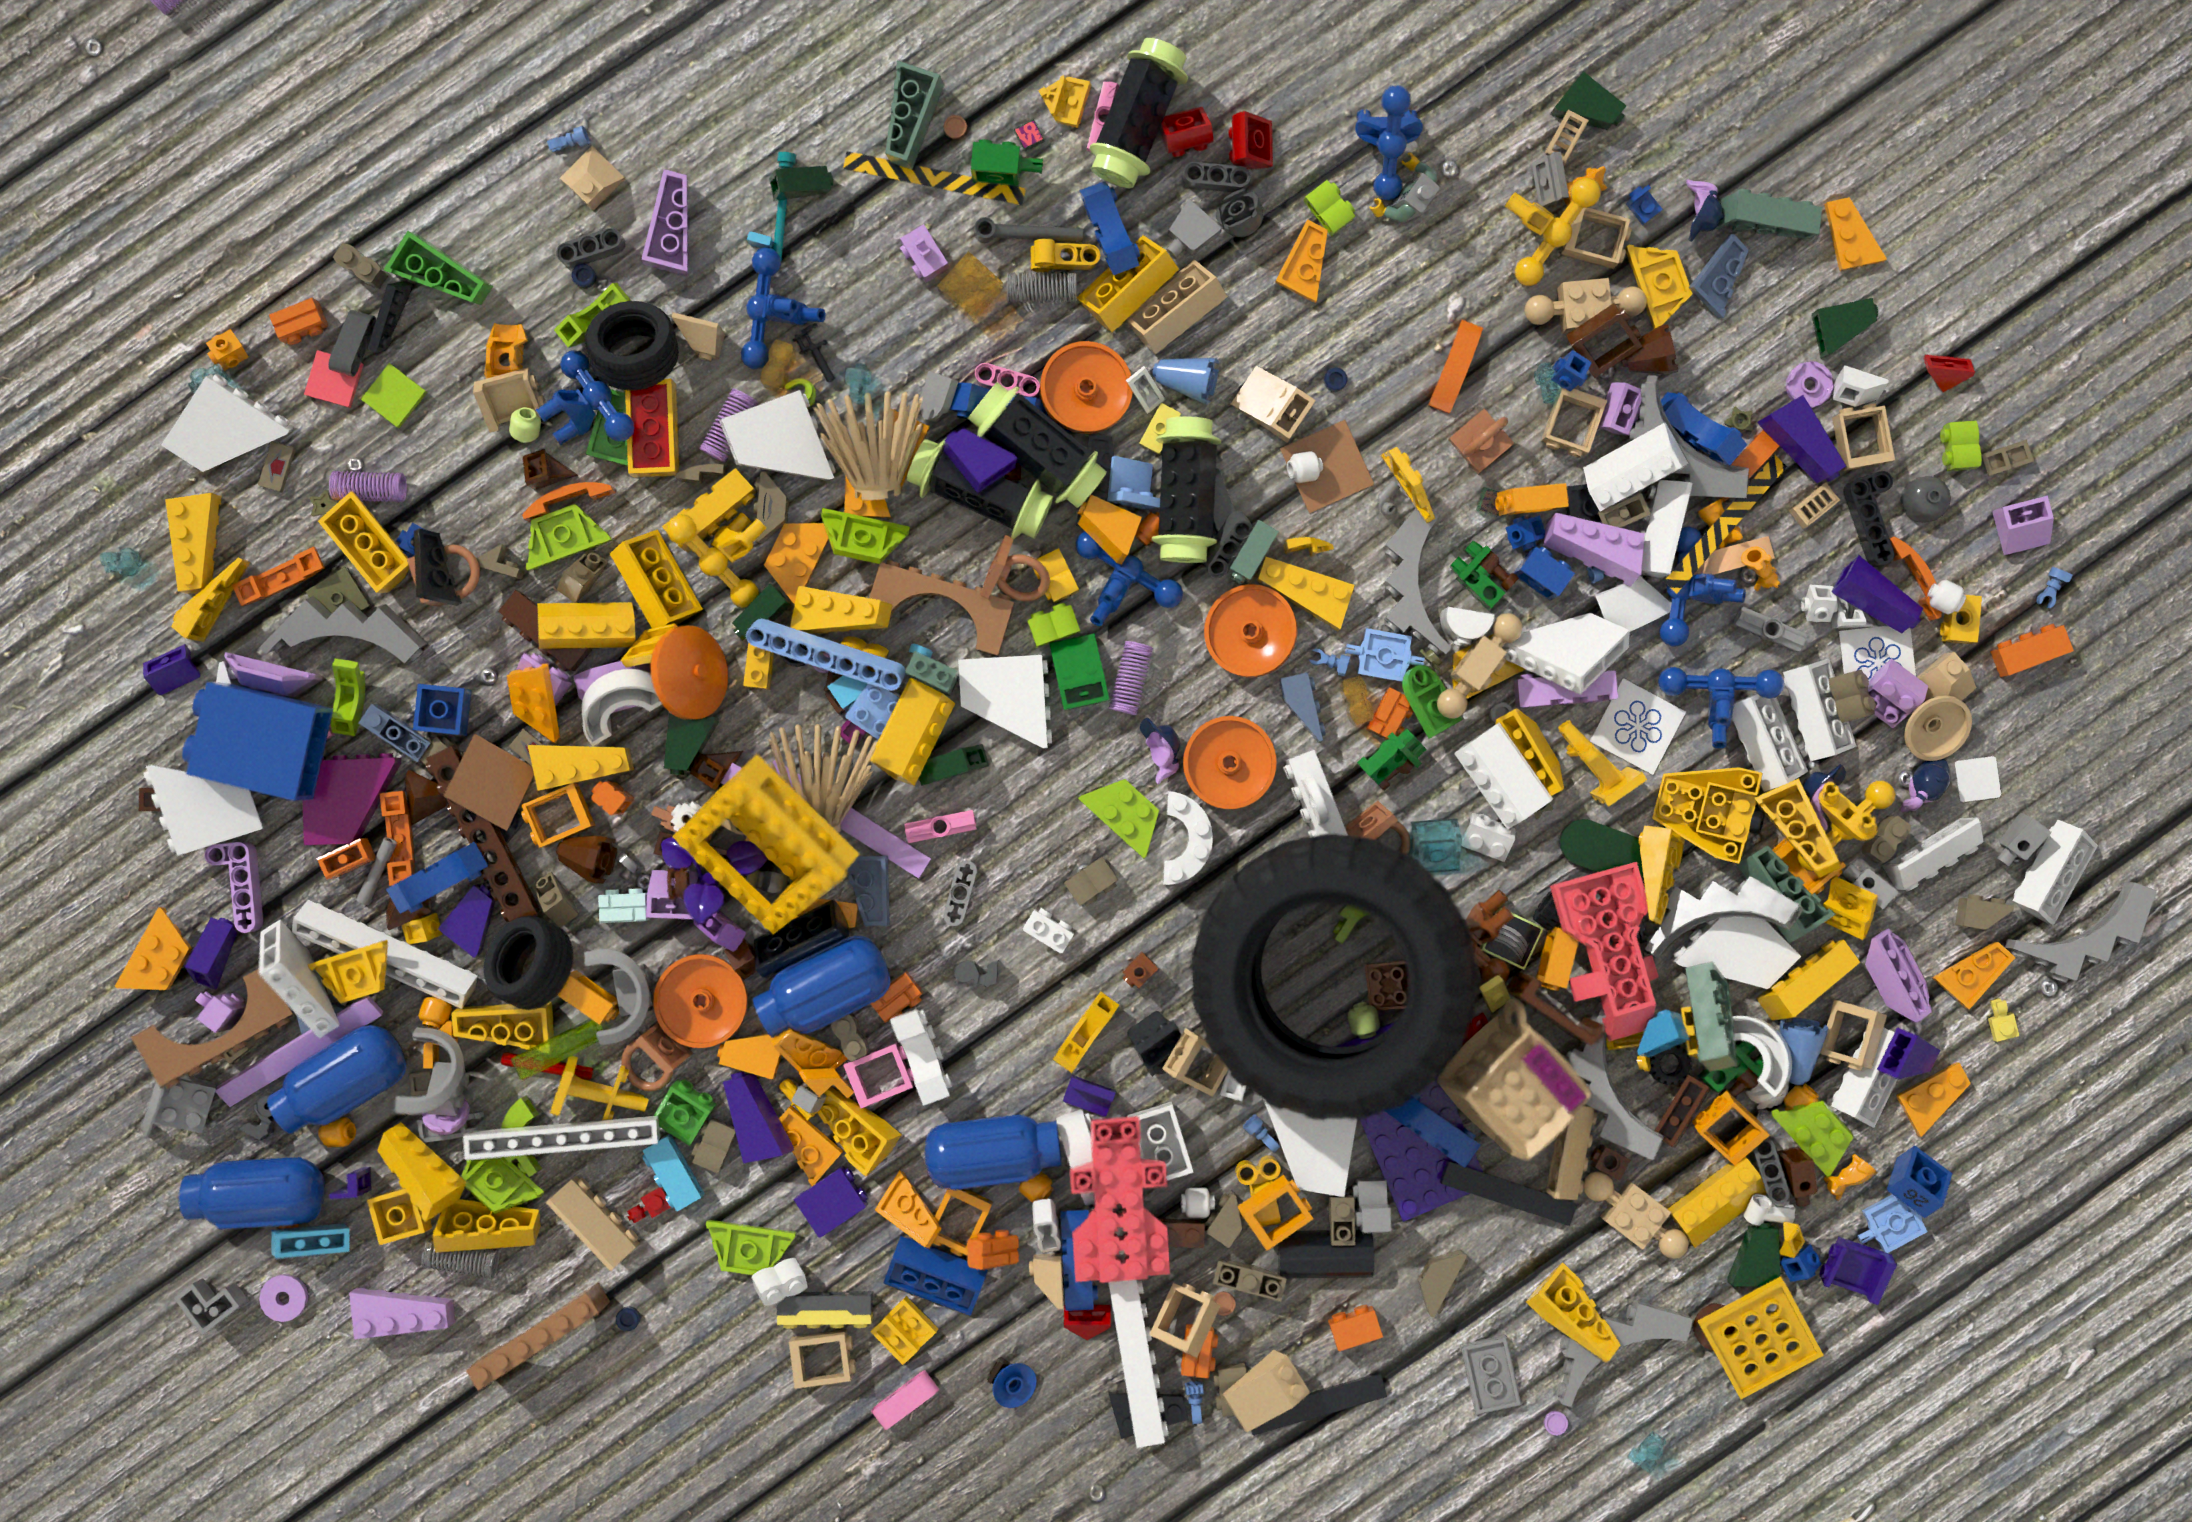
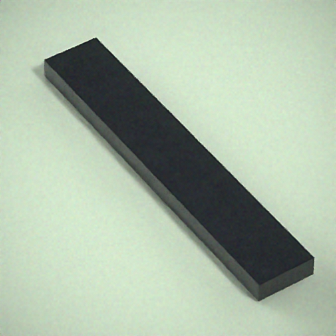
[1440,1160,1577,1226]
[1251,1373,1387,1436]

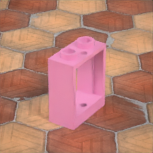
[843,1042,914,1108]

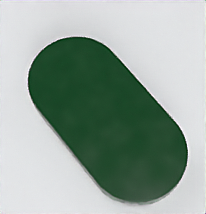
[1559,819,1643,877]

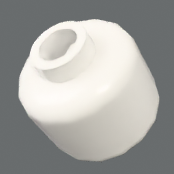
[1287,451,1323,483]
[1927,580,1966,614]
[1181,1187,1215,1219]

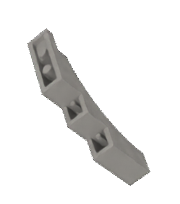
[259,596,427,663]

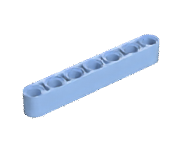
[746,619,906,690]

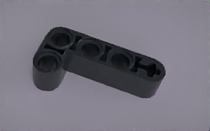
[1843,471,1894,567]

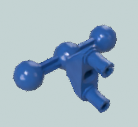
[1355,85,1423,201]
[741,247,826,369]
[535,350,635,446]
[1660,526,1746,647]
[1076,531,1183,627]
[1658,667,1785,749]

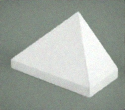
[1126,366,1165,414]

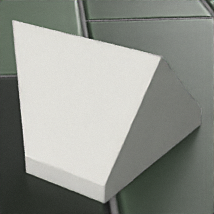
[1832,596,1878,629]

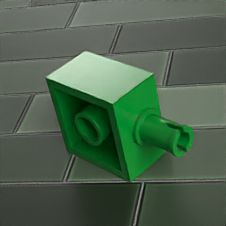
[971,139,1043,186]

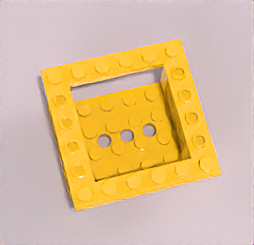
[672,754,859,934]

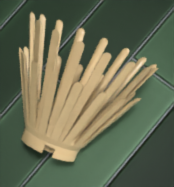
[813,391,923,500]
[768,724,877,833]

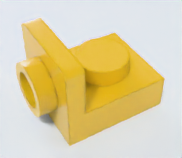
[401,913,443,944]

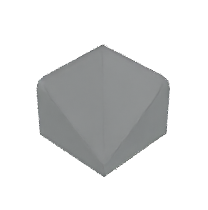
[792,1085,827,1113]

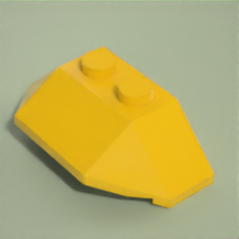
[1495,708,1564,796]

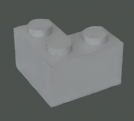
[1352,1177,1391,1233]
[174,1278,249,1335]

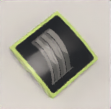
[1480,908,1544,970]

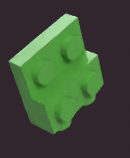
[654,1079,717,1146]

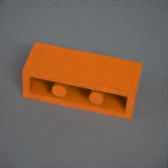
[1990,623,2074,677]

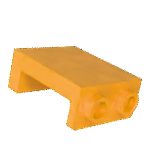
[1772,838,1846,895]

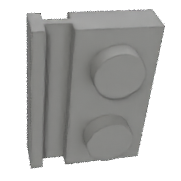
[1532,152,1569,208]

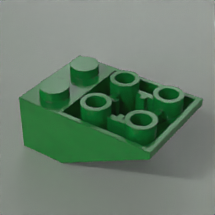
[1049,633,1110,711]

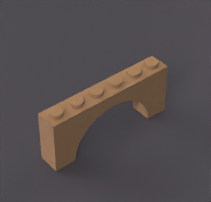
[869,560,1015,657]
[131,969,293,1089]
[465,1282,610,1390]

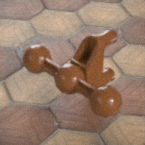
[1466,889,1514,984]

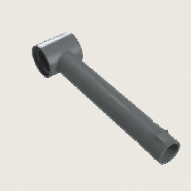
[975,217,1083,244]

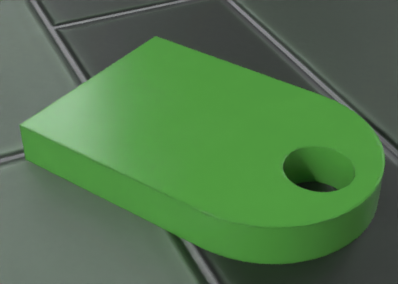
[1402,665,1463,739]

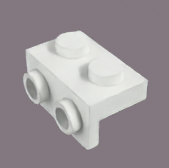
[1461,813,1516,862]
[1023,908,1074,953]

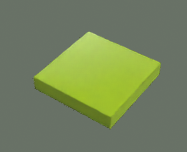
[361,363,428,428]

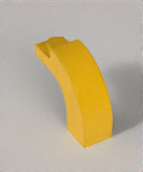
[1053,991,1119,1073]

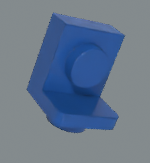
[1626,184,1663,226]

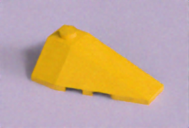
[171,557,250,642]
[1639,826,1685,925]
[818,1087,902,1177]
[1526,1262,1620,1363]

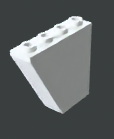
[161,374,293,472]
[719,390,835,481]
[1502,613,1630,695]
[958,655,1052,749]
[144,765,264,856]
[1670,917,1801,989]
[259,920,339,1039]
[1263,1098,1357,1197]

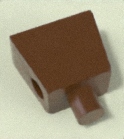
[1778,1146,1817,1207]

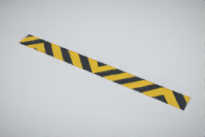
[843,151,1026,205]
[1664,454,1787,594]

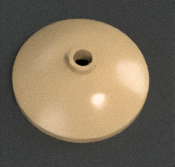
[1904,696,1972,761]

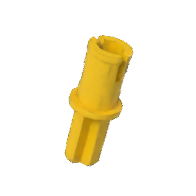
[779,1079,819,1121]

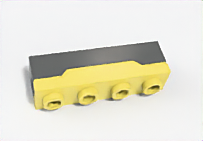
[777,1291,873,1329]

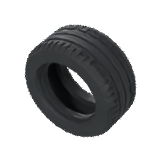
[585,301,679,391]
[483,915,574,1010]

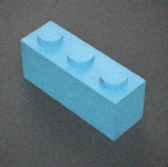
[642,1134,705,1211]
[271,1223,349,1258]

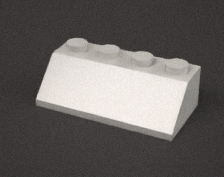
[1583,422,1688,511]
[1639,480,1693,579]
[1783,658,1857,761]
[1731,693,1808,792]
[1454,723,1553,830]
[1882,818,1984,891]
[2012,820,2098,926]
[1831,1028,1898,1128]

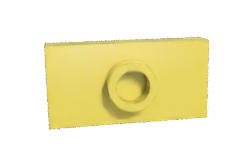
[1139,403,1181,455]
[1479,975,1510,1013]

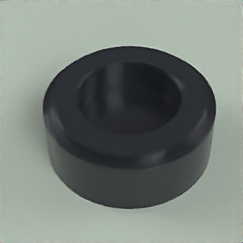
[1749,810,1765,834]

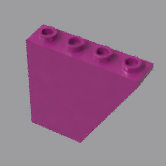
[303,753,402,845]

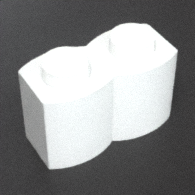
[1032,1199,1061,1253]
[752,1258,808,1306]

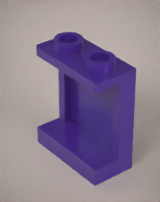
[793,1165,869,1239]
[1819,1236,1897,1305]

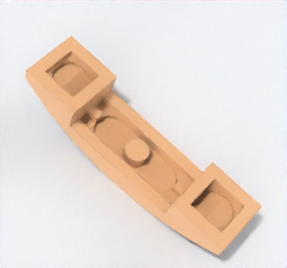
[1694,536,1775,575]

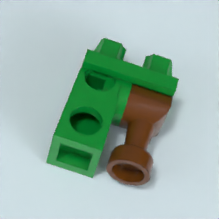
[1449,541,1519,611]
[1357,728,1427,791]
[1697,1040,1764,1100]

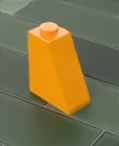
[1077,495,1142,565]
[717,1034,782,1080]

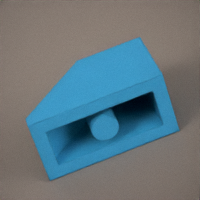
[1637,1010,1690,1057]

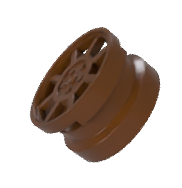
[667,867,690,901]

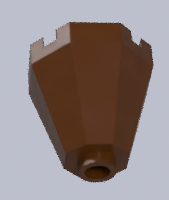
[1622,324,1678,374]
[556,836,617,884]

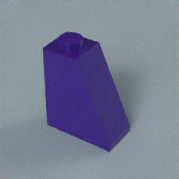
[943,428,1017,493]
[438,884,496,958]
[185,917,237,990]
[1877,1027,1941,1080]

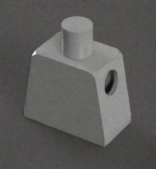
[1166,198,1222,258]
[1997,812,2052,867]
[1842,863,1899,913]

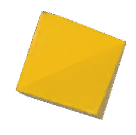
[1779,1222,1805,1258]

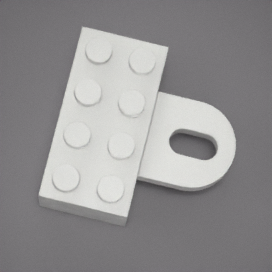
[1283,750,1347,837]

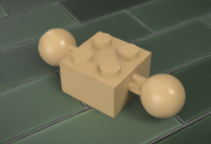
[1524,278,1647,334]
[1437,613,1523,719]
[1583,1171,1689,1259]

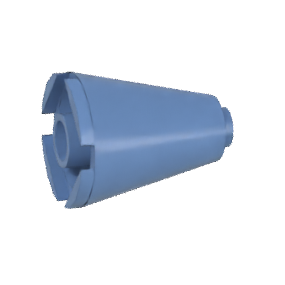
[1153,358,1219,405]
[1779,1018,1828,1085]

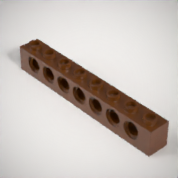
[426,744,541,922]

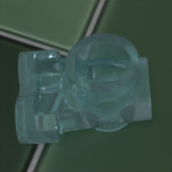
[1534,362,1560,403]
[845,363,872,404]
[188,364,231,394]
[100,548,142,576]
[1627,1431,1666,1473]

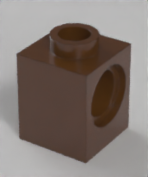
[724,938,757,980]
[1590,1144,1631,1181]

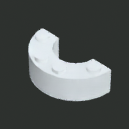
[582,669,662,746]
[1163,791,1213,885]
[890,1009,952,1106]
[1732,1016,1792,1098]
[1056,1109,1094,1206]

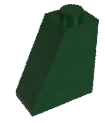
[1550,71,1627,130]
[769,166,833,201]
[1811,298,1878,359]
[732,583,792,641]
[664,713,719,775]
[918,744,989,786]
[1727,1221,1780,1287]

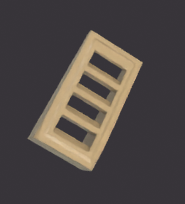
[1545,110,1589,163]
[1789,482,1840,529]

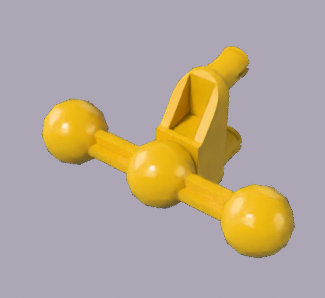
[1505,178,1601,286]
[667,512,767,608]
[1797,781,1896,871]

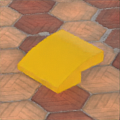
[1823,876,1878,940]
[870,1296,938,1365]

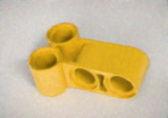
[1031,239,1101,272]
[1235,1155,1281,1227]

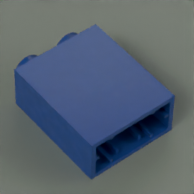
[182,682,334,801]

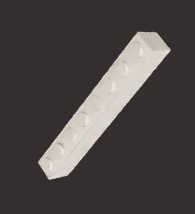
[292,900,478,1009]
[463,1116,660,1160]
[1108,1252,1168,1448]

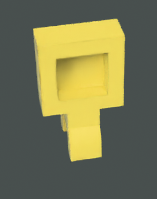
[1988,998,2019,1042]

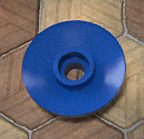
[993,1363,1037,1408]

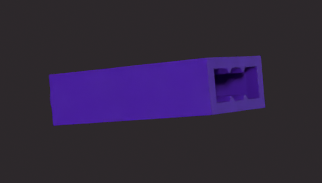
[1758,395,1846,483]
[1831,555,1923,634]
[723,1071,794,1164]

